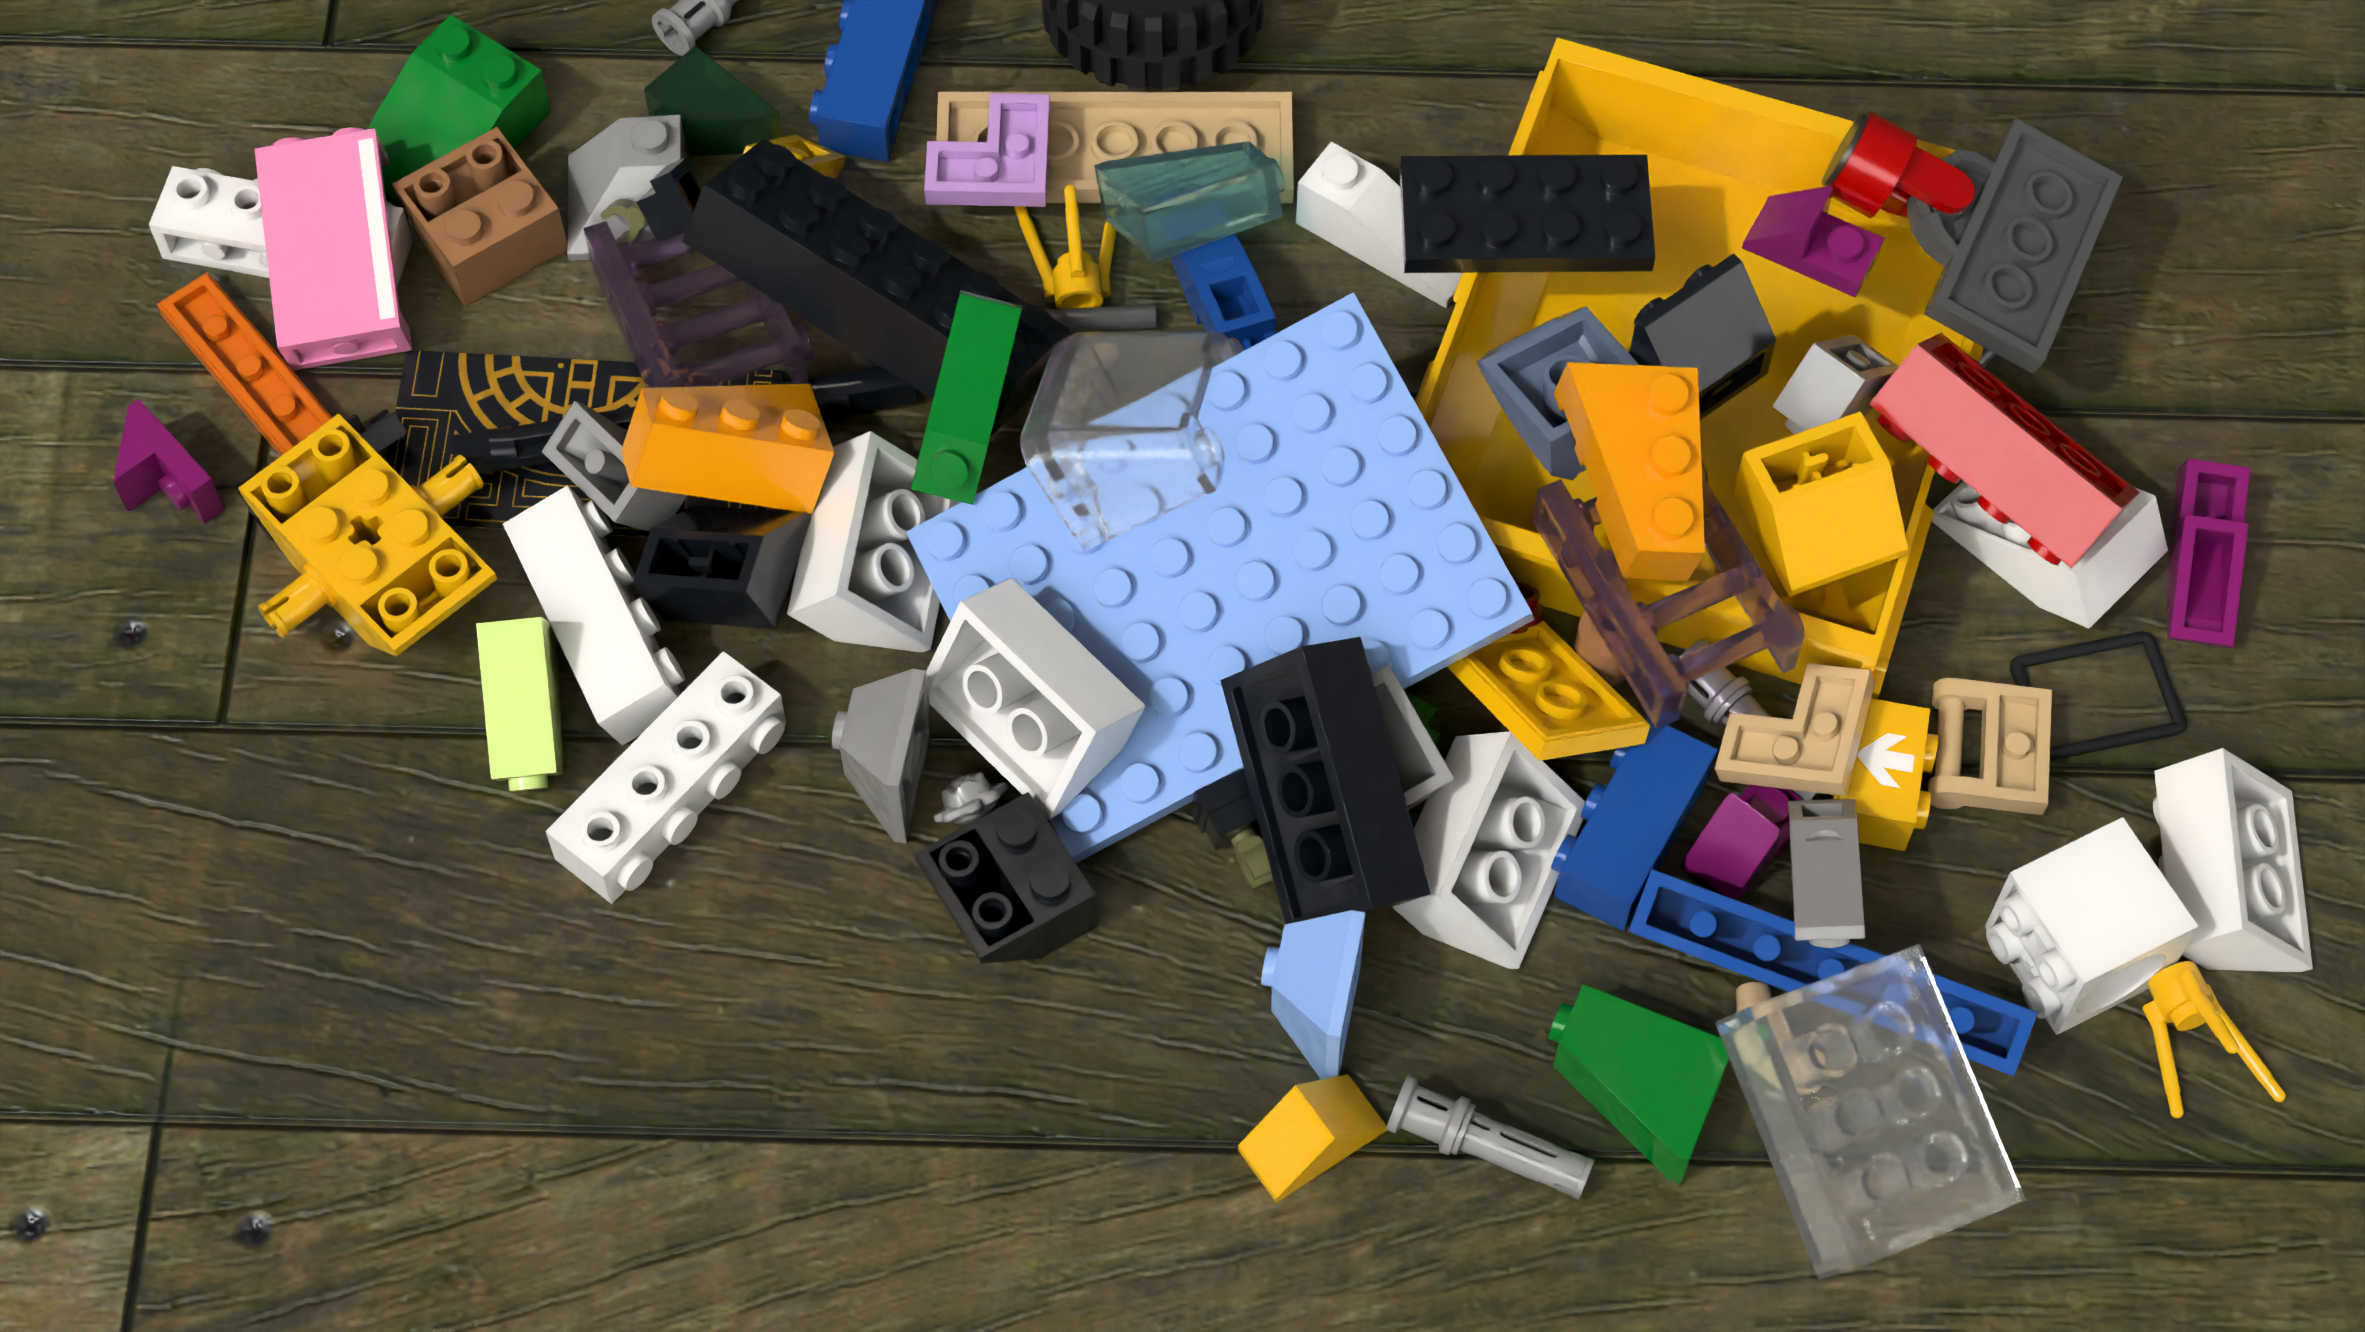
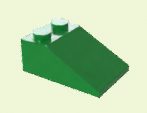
[366,14,551,211]

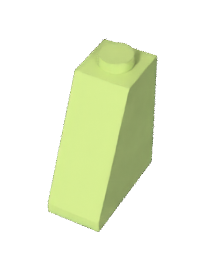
[476,617,564,792]

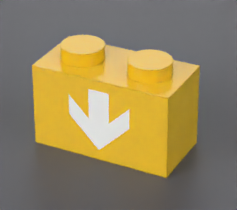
[1833,698,1938,851]

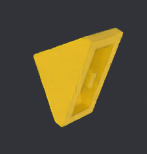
[1238,1074,1387,1203]

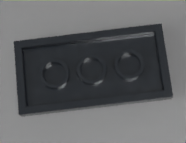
[1400,155,1656,273]

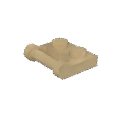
[1928,678,2052,815]

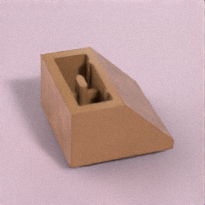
[392,127,567,307]

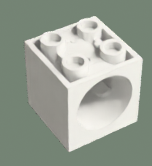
[1985,817,2198,1035]

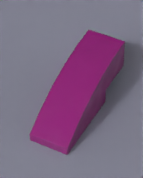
[2167,458,2251,649]

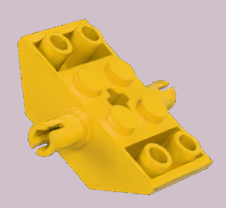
[238,414,497,657]

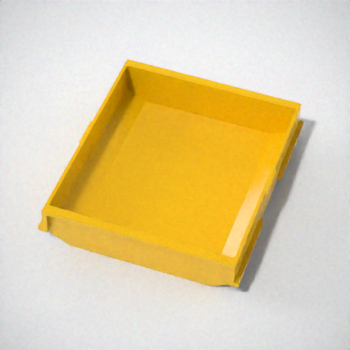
[1415,37,1984,699]

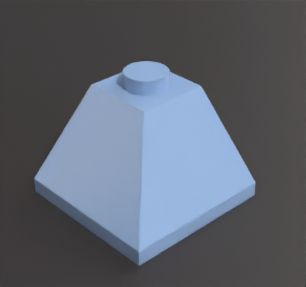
[1261,910,1365,1080]

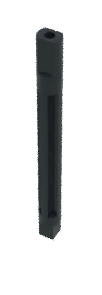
[451,365,917,475]

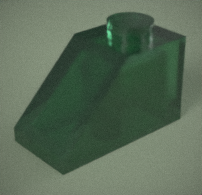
[644,46,782,156]

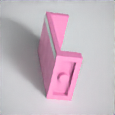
[255,127,412,371]

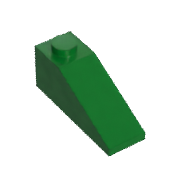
[911,290,1022,505]

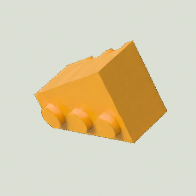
[1553,362,1705,581]
[621,384,834,514]

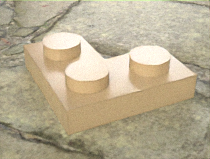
[1715,663,1875,796]

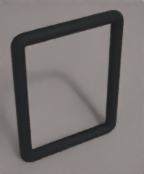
[2010,631,2186,760]

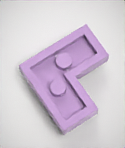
[924,93,1050,207]

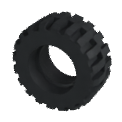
[1042,0,1264,92]

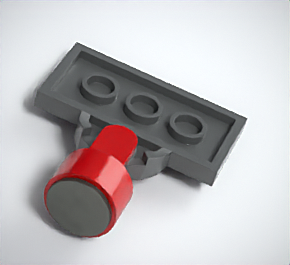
[1821,111,2123,374]

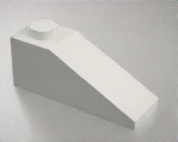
[1296,141,1462,308]

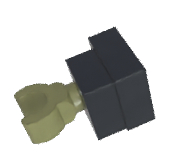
[601,157,703,246]
[1190,769,1274,890]

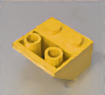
[1733,411,1908,597]

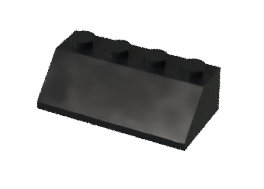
[1220,637,1431,924]

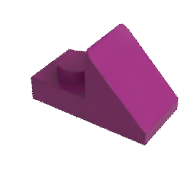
[1742,186,1884,298]
[114,399,225,524]
[1680,785,1803,901]

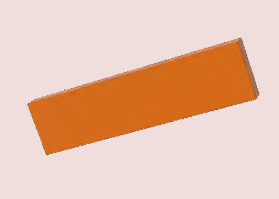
[157,272,333,456]

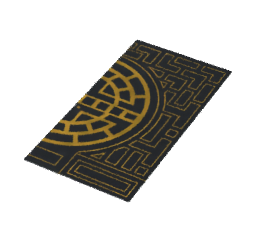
[386,350,784,537]

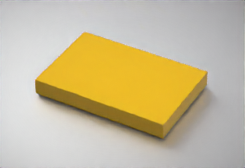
[1447,621,1650,761]

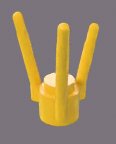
[1014,184,1119,309]
[2142,961,2286,1119]

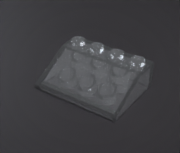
[1715,944,2026,1280]

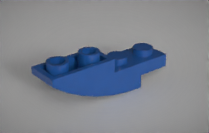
[1159,207,1276,364]

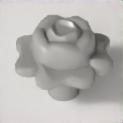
[933,772,1008,825]

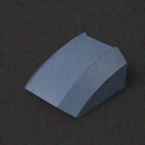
[1477,307,1639,481]

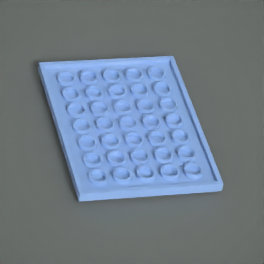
[906,292,1534,863]

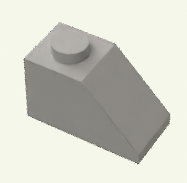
[1772,335,1899,434]
[541,401,688,532]

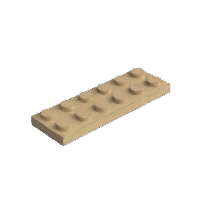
[936,92,1294,203]

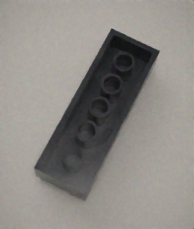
[682,138,1070,437]

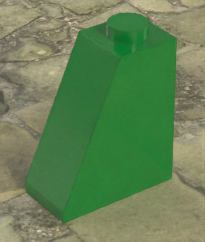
[1548,984,1735,1185]

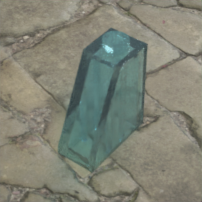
[1094,141,1285,263]

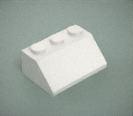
[787,431,960,653]
[926,577,1146,820]
[1392,731,1585,969]
[2153,748,2313,972]

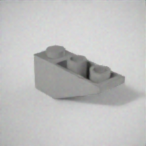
[1788,799,1865,948]

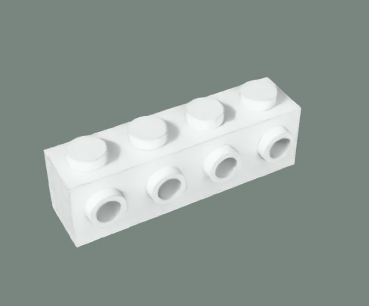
[149,166,414,286]
[503,485,685,746]
[545,651,786,904]

